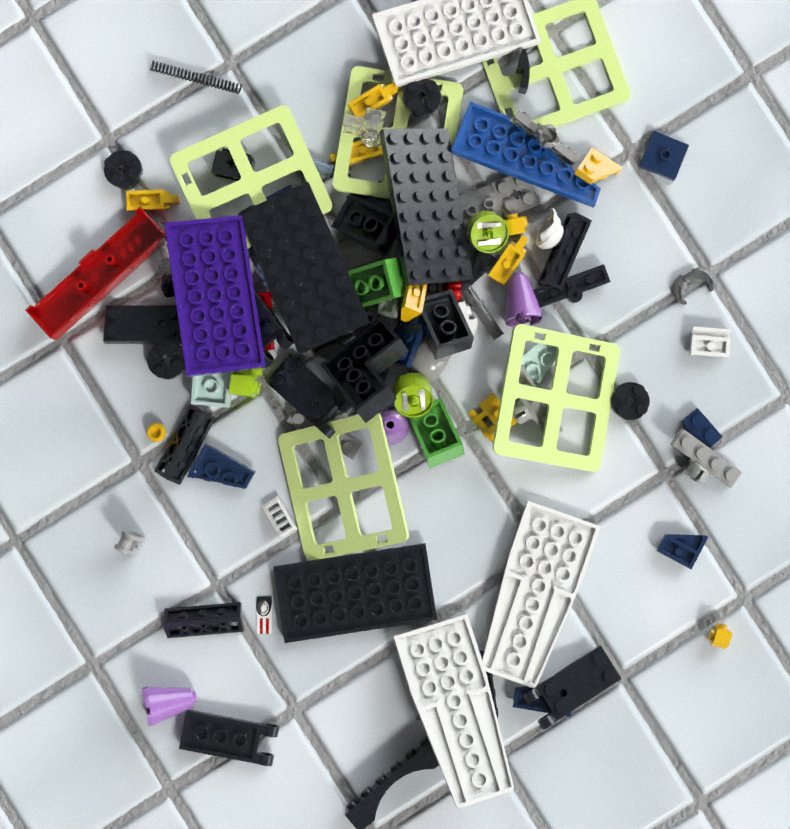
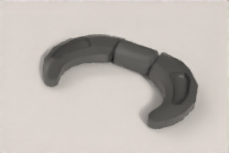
[672,268,714,305]

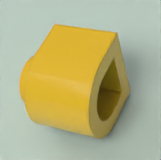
[504,213,528,235]
[707,622,733,650]

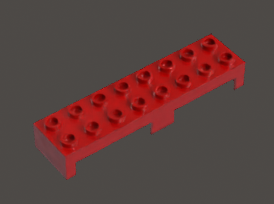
[25,207,167,341]

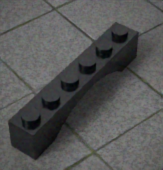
[345,736,439,829]

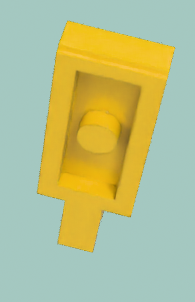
[347,82,399,122]
[330,139,383,165]
[126,189,180,212]
[488,235,529,287]

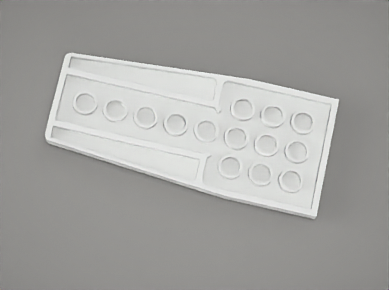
[482,501,601,688]
[393,614,514,808]

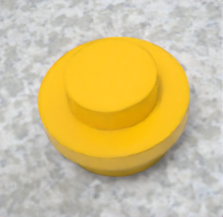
[147,423,166,442]

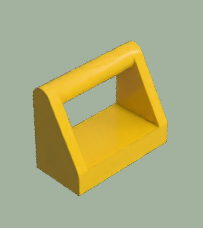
[401,285,427,322]

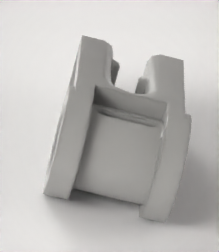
[114,529,145,555]

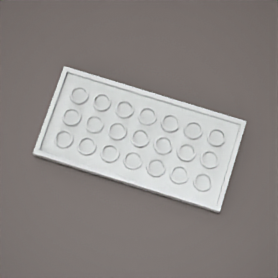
[372,0,541,87]

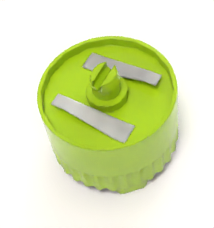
[466,210,509,253]
[393,373,433,418]

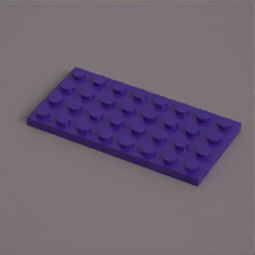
[164,215,266,377]

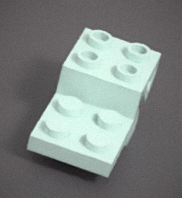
[191,372,233,408]

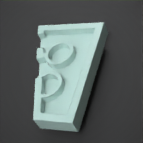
[521,339,557,387]

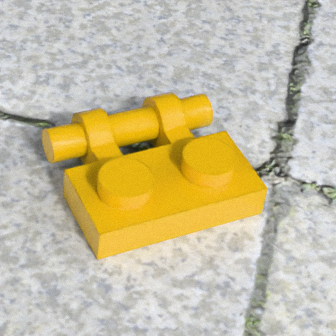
[468,393,517,443]

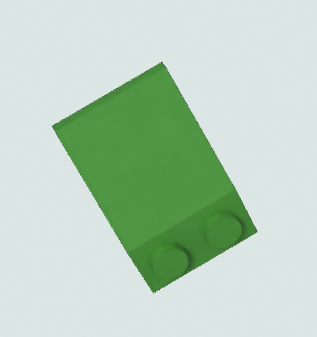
[348,257,405,307]
[408,398,465,469]

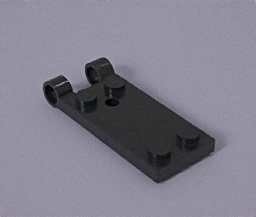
[253,286,294,368]
[103,305,181,344]
[266,353,355,439]
[522,645,621,730]
[179,709,280,766]

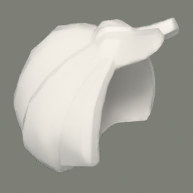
[535,208,564,249]

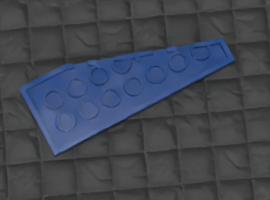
[451,102,601,208]

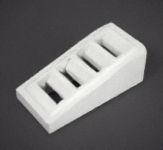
[262,496,298,538]

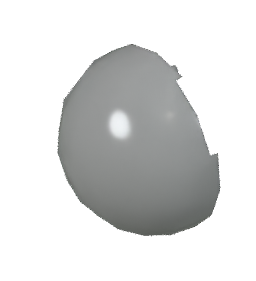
[406,334,452,382]

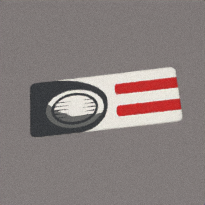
[257,597,272,634]

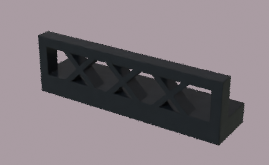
[537,212,592,291]
[154,404,216,485]
[163,602,244,638]

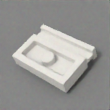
[689,327,731,358]

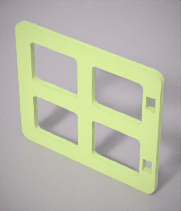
[482,0,630,136]
[333,66,463,200]
[170,105,332,248]
[492,324,620,472]
[278,413,409,561]

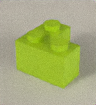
[228,368,264,398]

